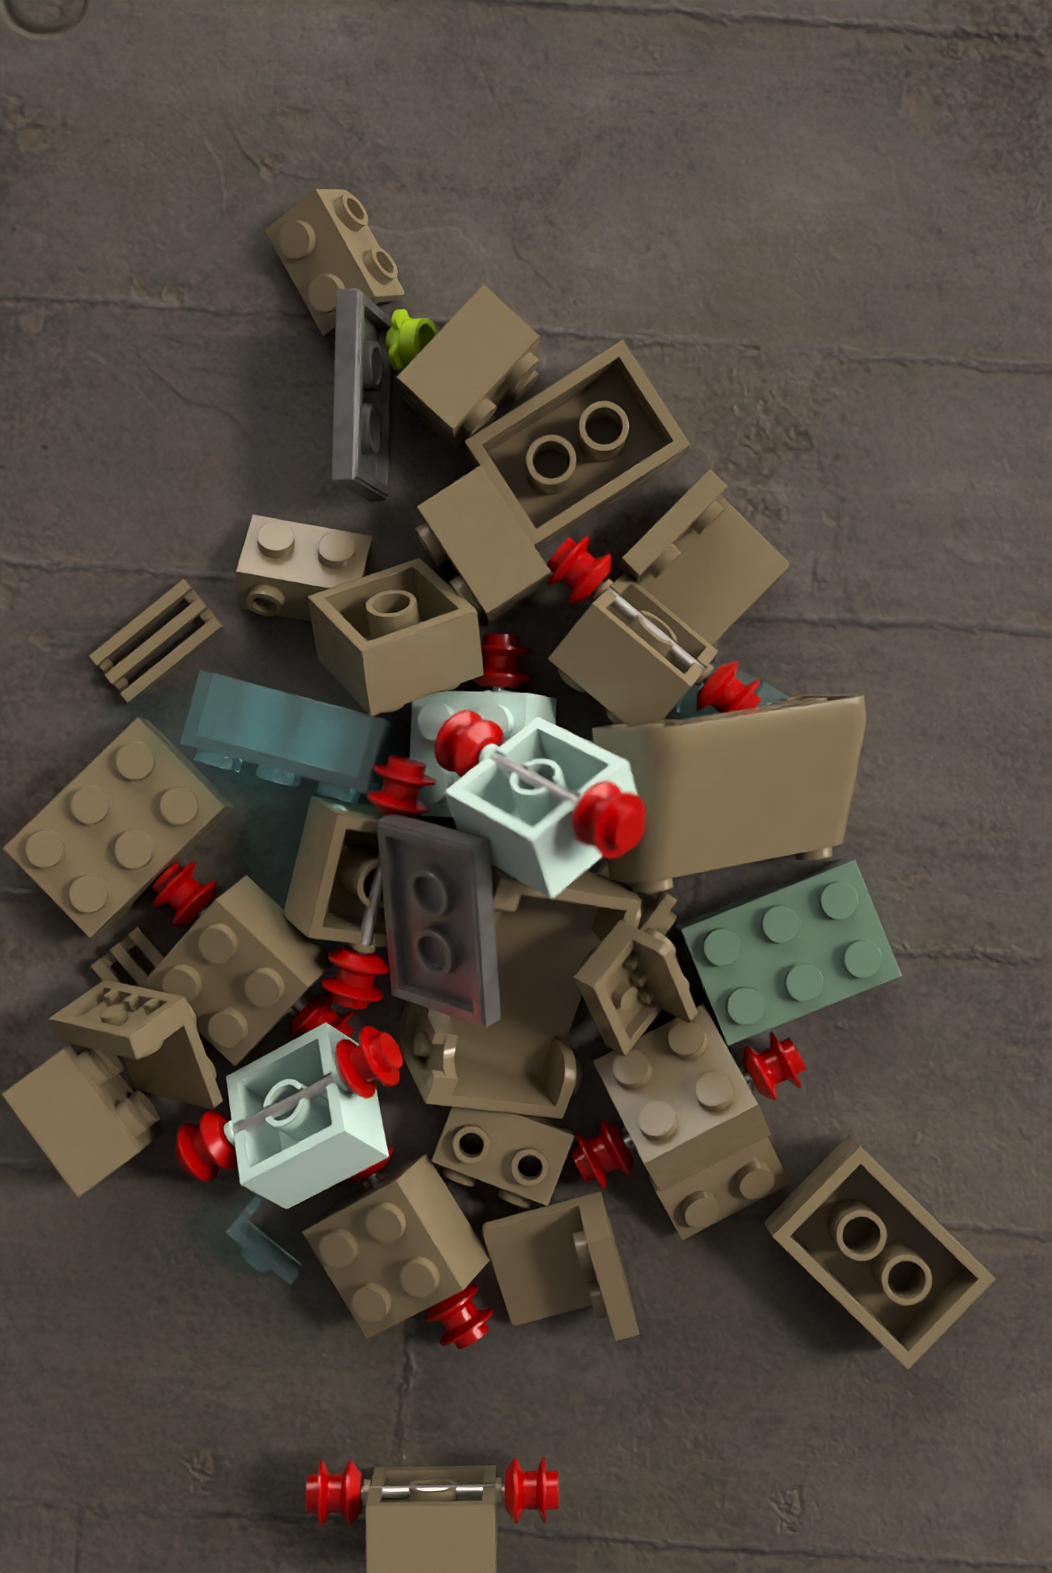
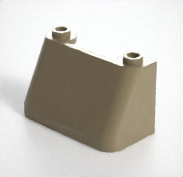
[592,694,867,892]
[399,864,642,1119]

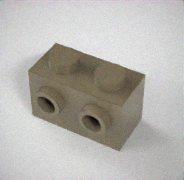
[431,1106,575,1209]

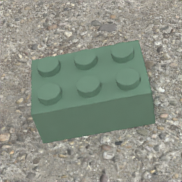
[676,858,902,1046]

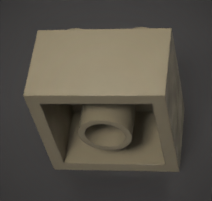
[397,284,540,452]
[415,465,551,626]
[307,558,484,716]
[1,1044,162,1198]

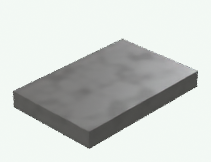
[332,289,392,500]
[376,813,501,1027]

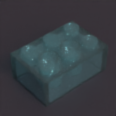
[180,670,394,803]

